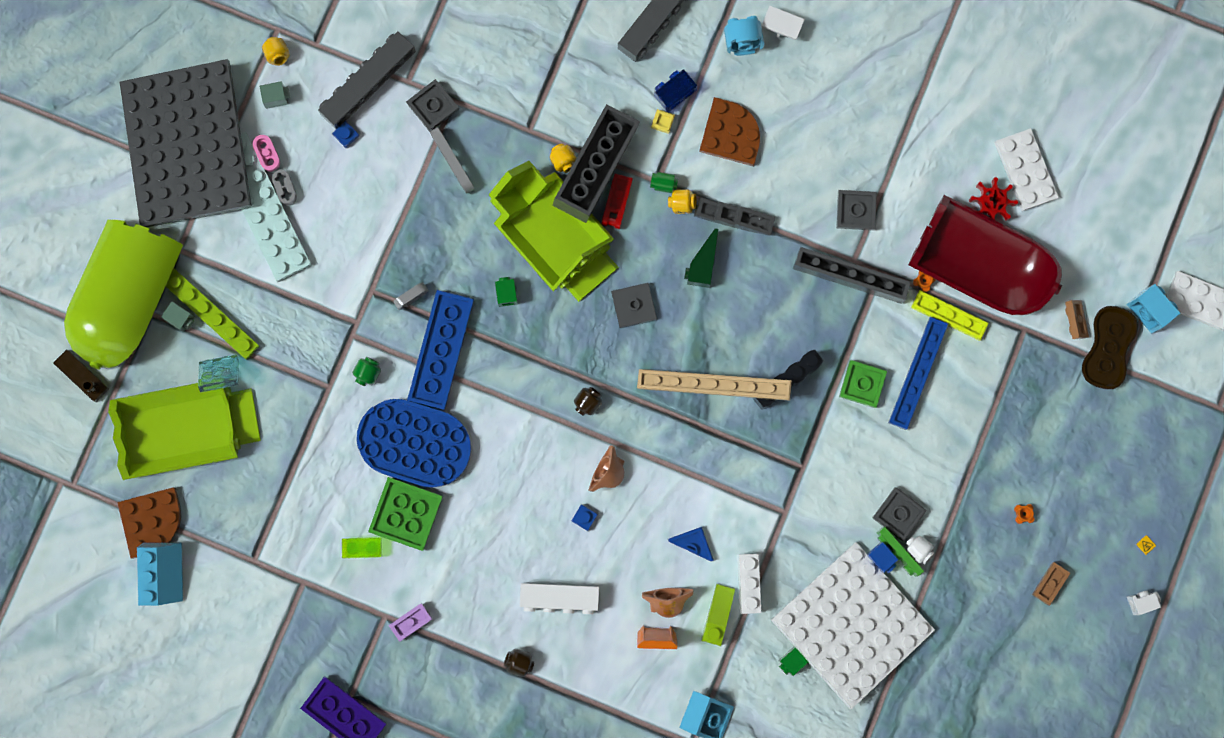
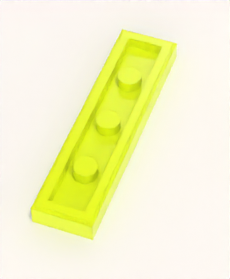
[911,290,989,341]

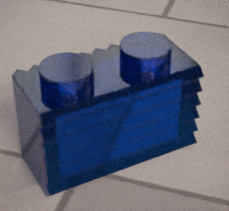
[654,69,698,113]

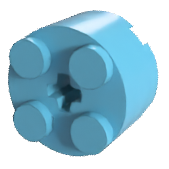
[724,16,765,56]

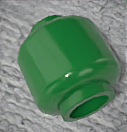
[352,356,381,386]

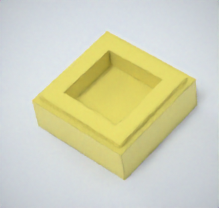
[651,109,675,134]

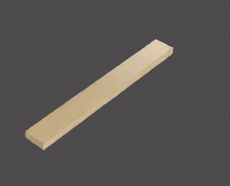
[637,369,792,401]

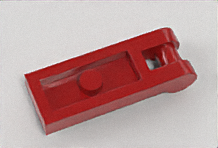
[601,174,633,230]

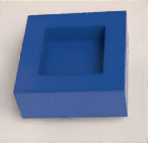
[332,121,359,148]
[571,505,598,531]

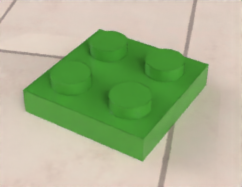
[839,360,887,408]

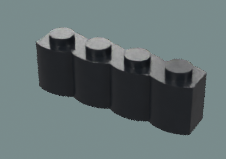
[753,350,824,410]

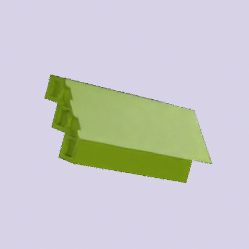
[108,378,261,480]

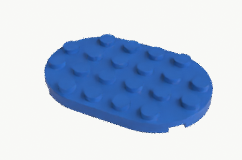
[357,399,471,488]

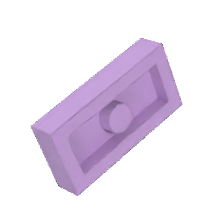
[389,603,432,642]

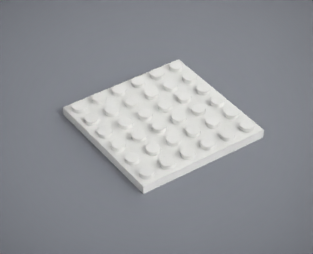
[771,542,935,709]

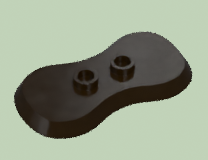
[1082,306,1138,389]

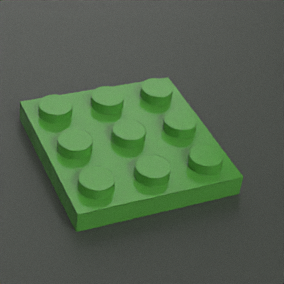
[368,477,443,551]

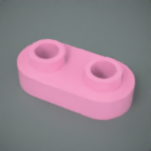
[253,135,280,172]

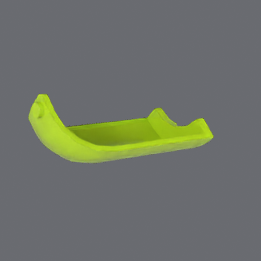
[64,220,183,370]

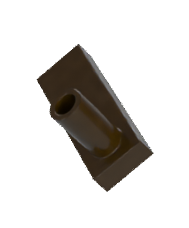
[53,349,109,402]

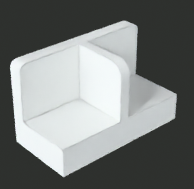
[762,6,804,40]

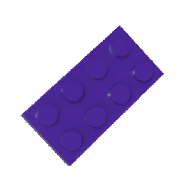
[300,676,387,738]

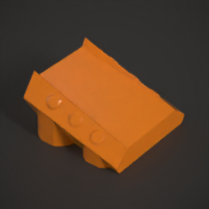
[637,625,678,649]

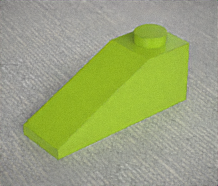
[701,584,735,646]

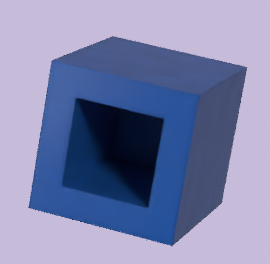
[867,542,898,573]

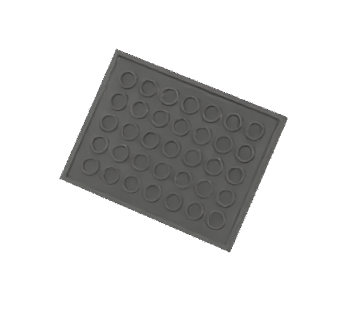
[120,59,251,227]

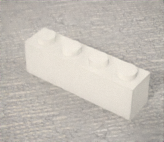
[520,583,599,614]

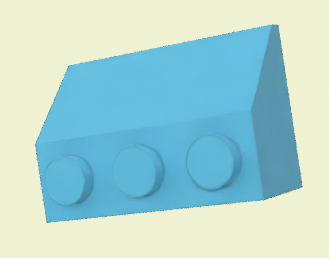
[137,543,183,606]

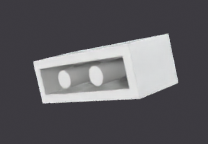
[737,554,761,614]

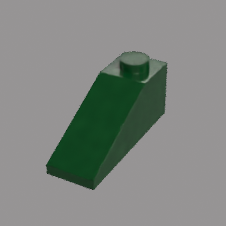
[684,228,719,288]

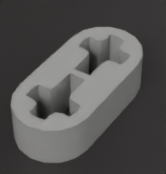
[272,170,297,206]
[393,282,429,310]

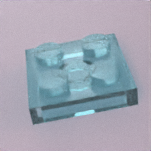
[198,355,239,392]

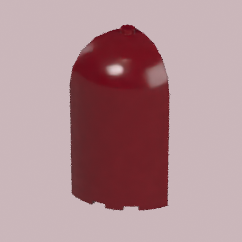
[908,195,1062,315]

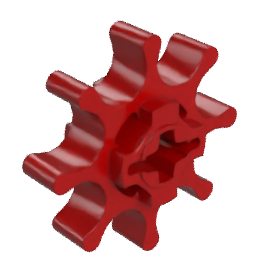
[969,177,1018,221]

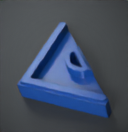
[668,527,714,561]

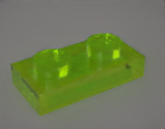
[342,538,382,558]

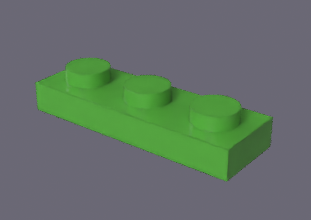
[876,527,924,577]

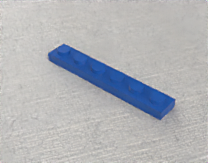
[888,317,948,430]

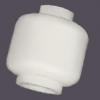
[905,536,935,565]

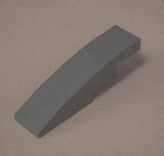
[694,197,775,236]

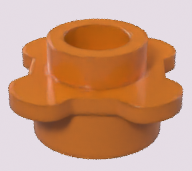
[913,271,936,292]
[1014,504,1035,524]

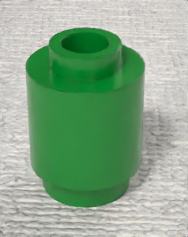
[650,172,678,193]

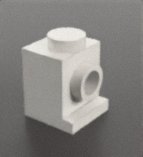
[1127,590,1161,615]

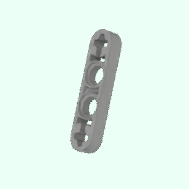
[430,127,474,194]

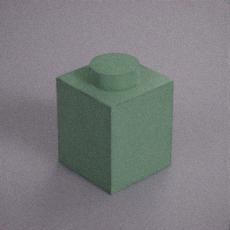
[259,81,290,109]
[161,301,195,332]

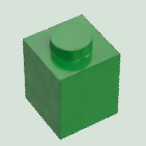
[495,277,518,307]
[778,647,808,676]

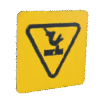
[1136,535,1156,555]

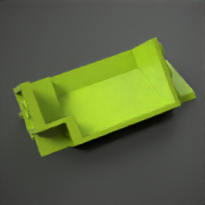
[489,161,619,302]

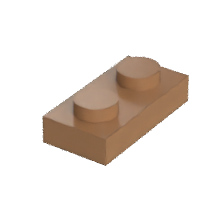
[1065,300,1089,339]
[1032,562,1070,606]

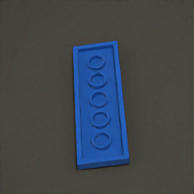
[407,290,474,410]

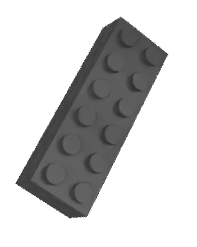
[552,104,640,223]

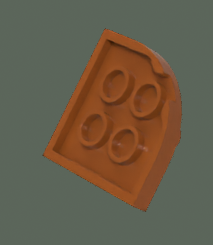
[699,97,760,167]
[117,487,181,559]

